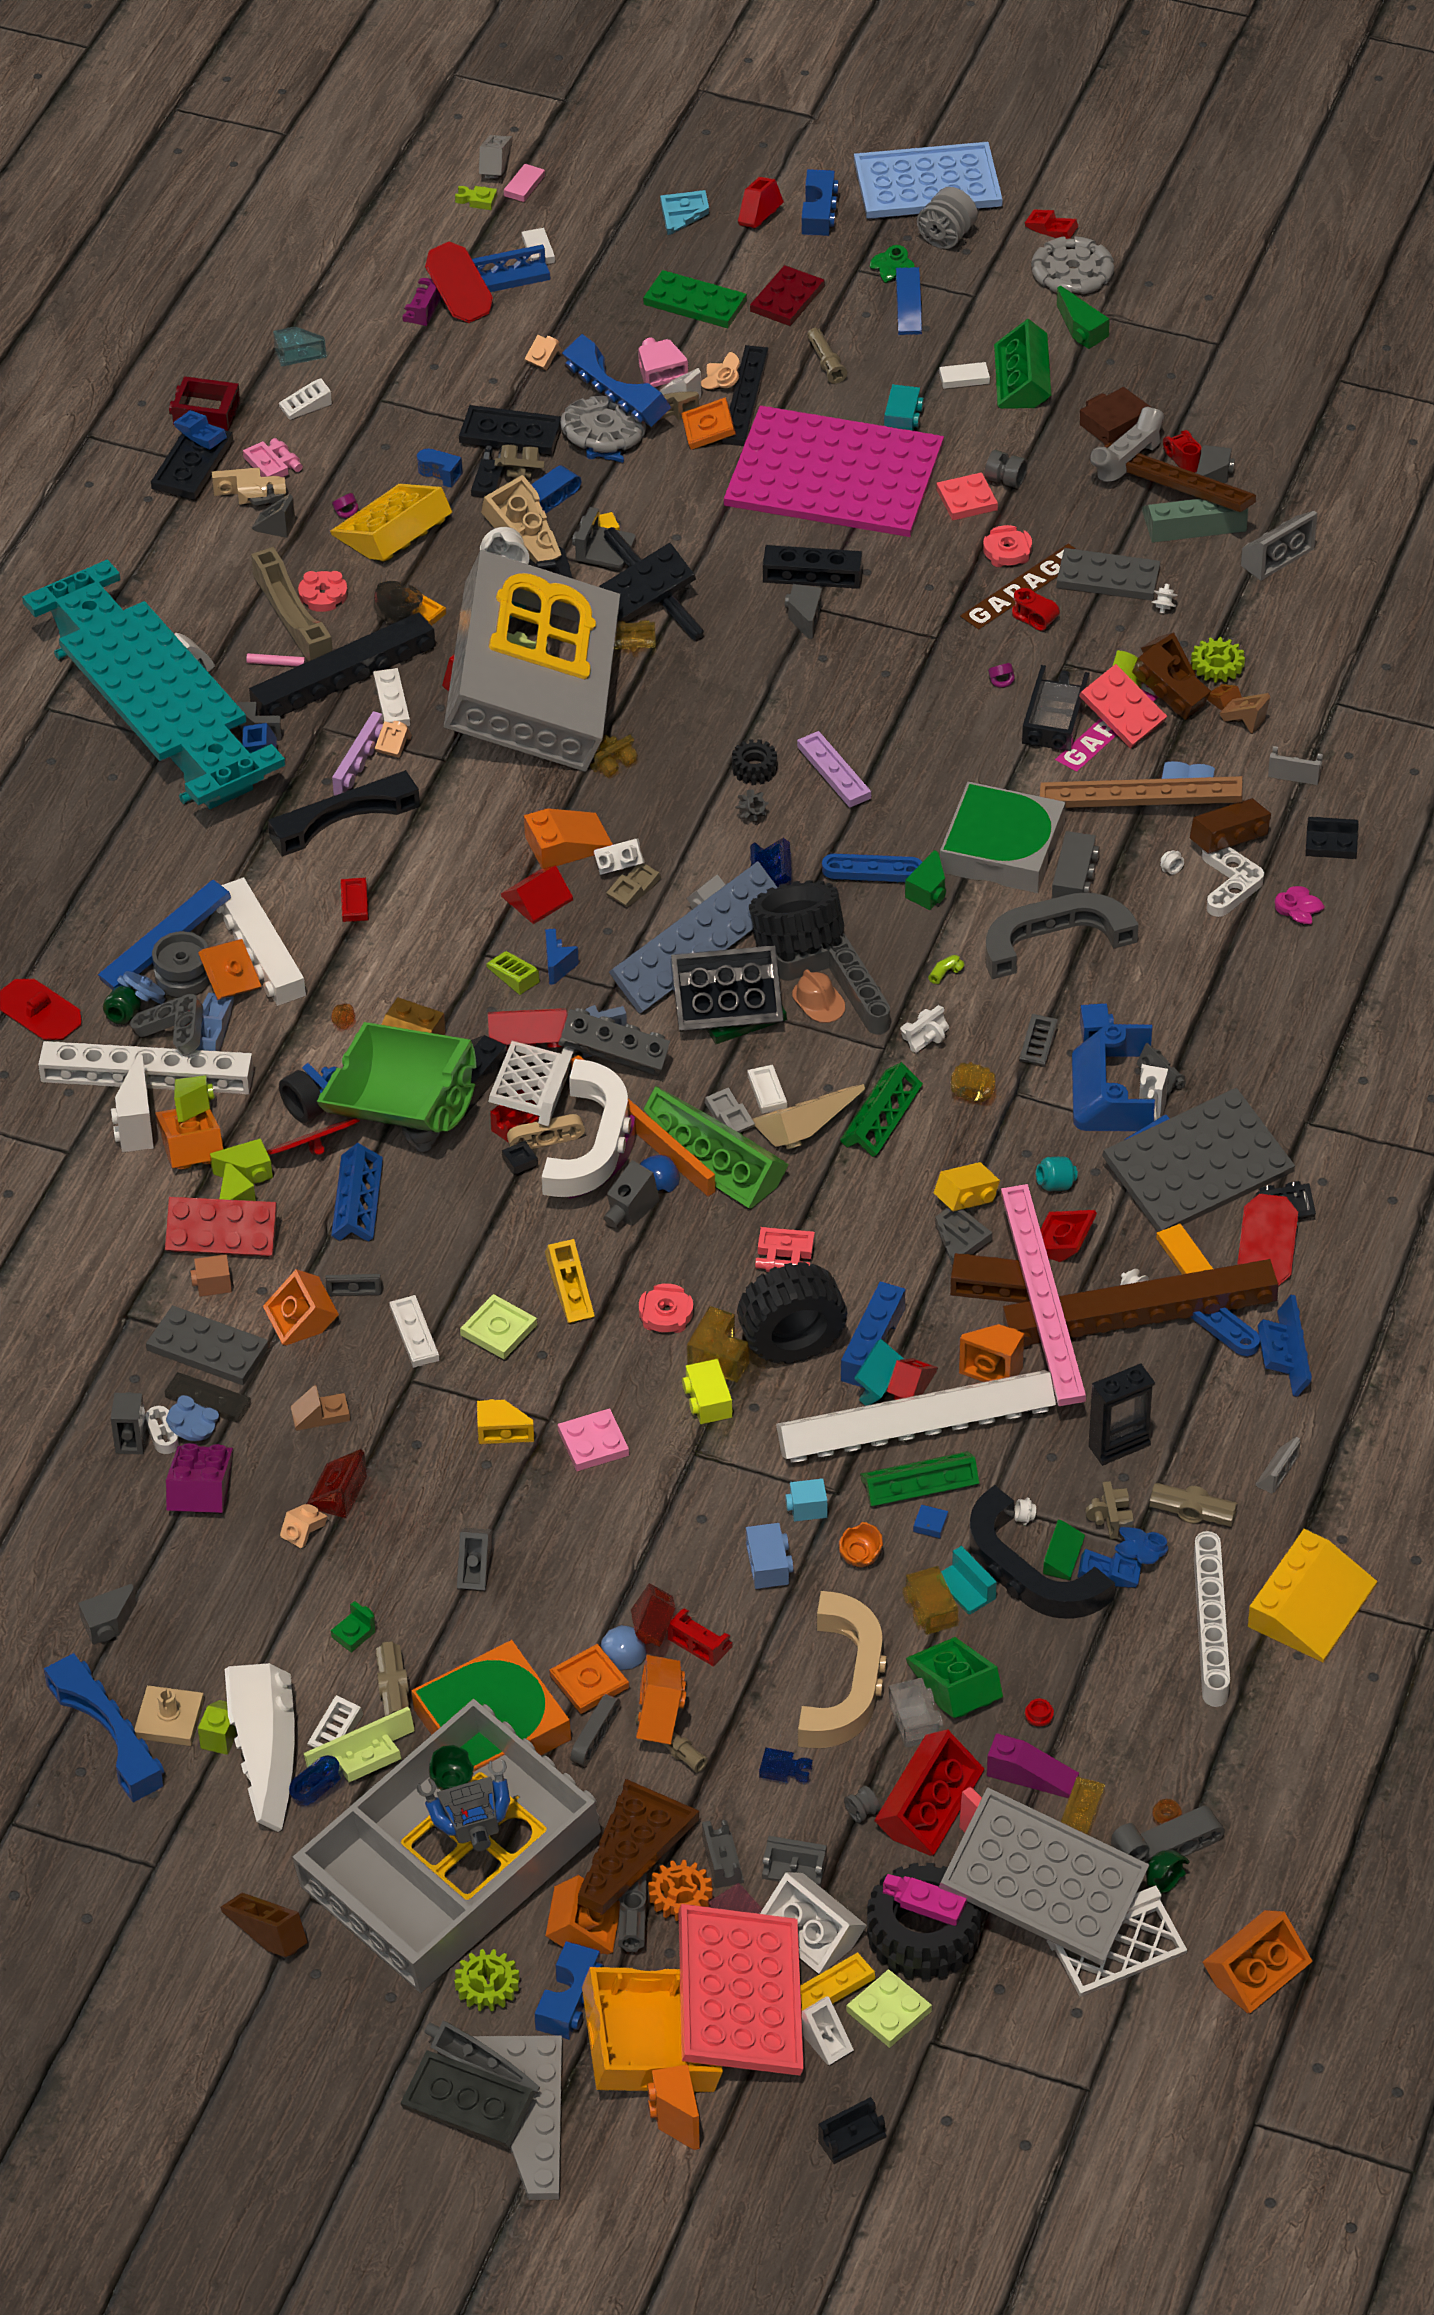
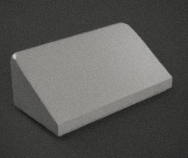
[1256,1437,1300,1494]

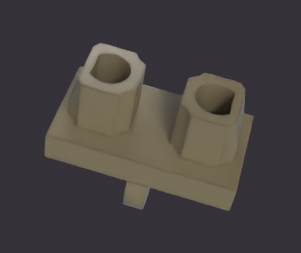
[495,445,544,480]
[1085,1481,1134,1539]

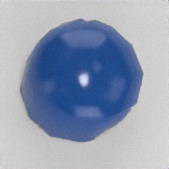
[640,1155,680,1192]

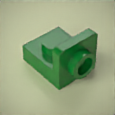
[331,1601,376,1653]

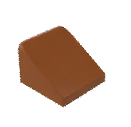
[1207,684,1242,711]

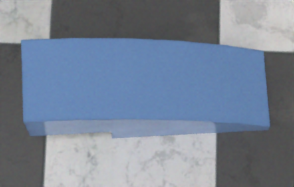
[196,993,234,1051]

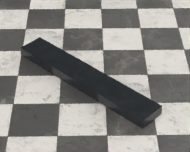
[722,345,768,446]

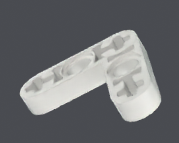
[1202,847,1264,917]

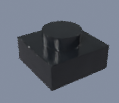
[502,1141,538,1175]

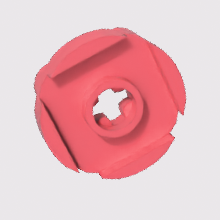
[983,525,1032,567]
[298,571,348,612]
[639,1284,693,1333]

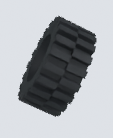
[749,880,845,954]

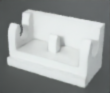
[1139,1064,1168,1121]

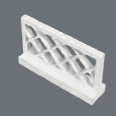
[488,1041,574,1126]
[1047,1886,1187,1997]

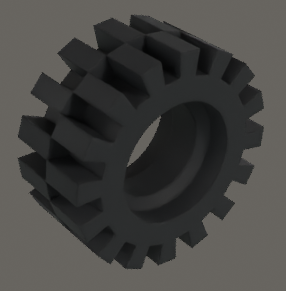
[732,739,777,785]

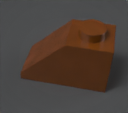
[1141,632,1196,681]

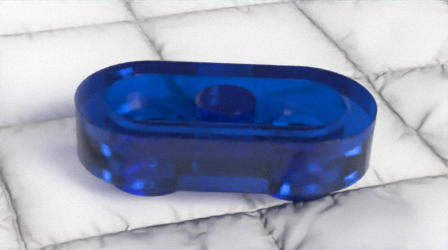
[289,1755,343,1805]

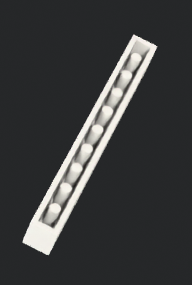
[776,1370,1056,1462]

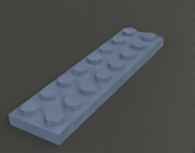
[609,861,777,1014]

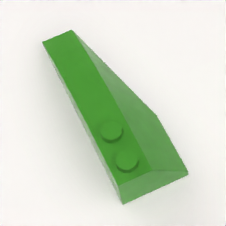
[643,1086,789,1209]

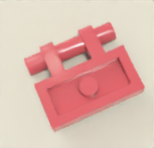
[755,1227,815,1272]

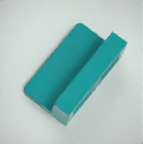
[855,1339,904,1406]
[935,1546,997,1615]

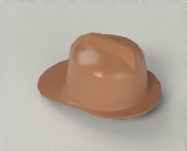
[792,970,845,1023]

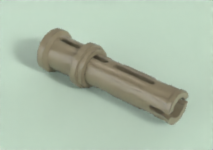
[807,328,847,384]

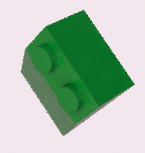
[906,1637,1003,1718]

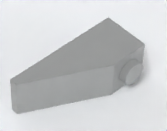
[479,135,512,178]

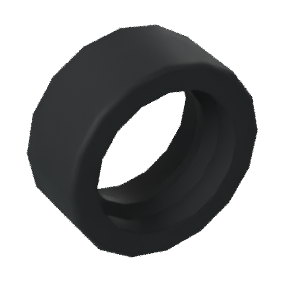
[279,1070,324,1123]

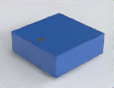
[913,1505,948,1538]

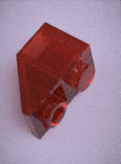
[631,1583,675,1647]

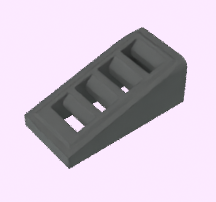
[1019,1014,1058,1067]

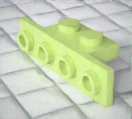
[304,1707,415,1782]

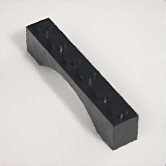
[268,770,420,857]

